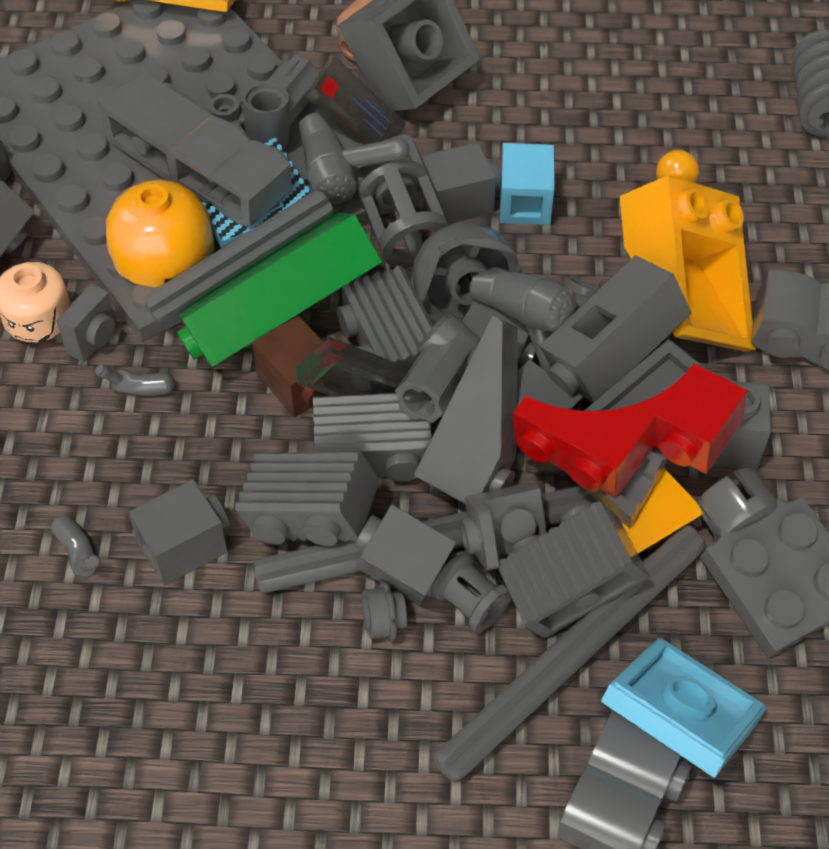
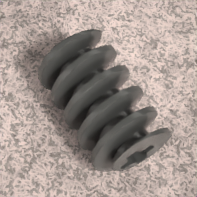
[791,30,829,138]

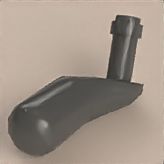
[95,364,175,397]
[51,515,100,577]

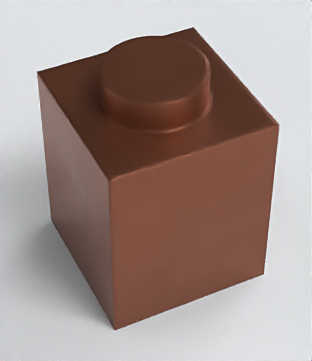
[252,315,340,418]

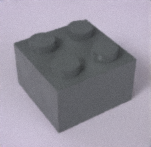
[338,0,480,112]

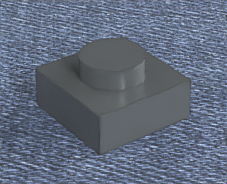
[56,284,117,363]

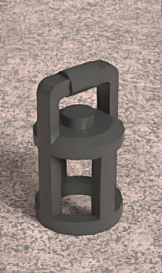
[354,134,449,268]

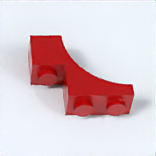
[513,363,748,499]

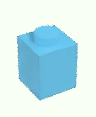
[499,143,554,225]

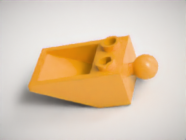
[620,150,756,352]

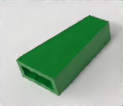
[176,212,382,367]

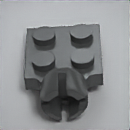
[697,467,829,659]

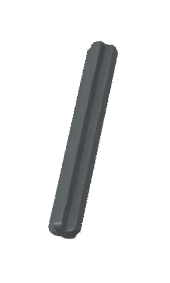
[143,191,334,323]

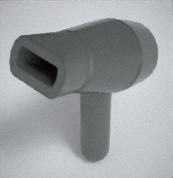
[299,113,409,205]
[470,267,577,371]

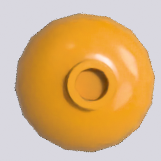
[106,179,215,288]

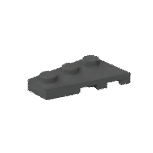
[562,339,706,529]

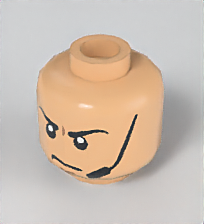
[0,262,71,342]

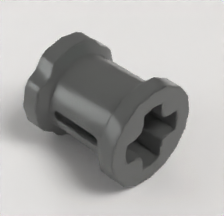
[431,552,512,634]

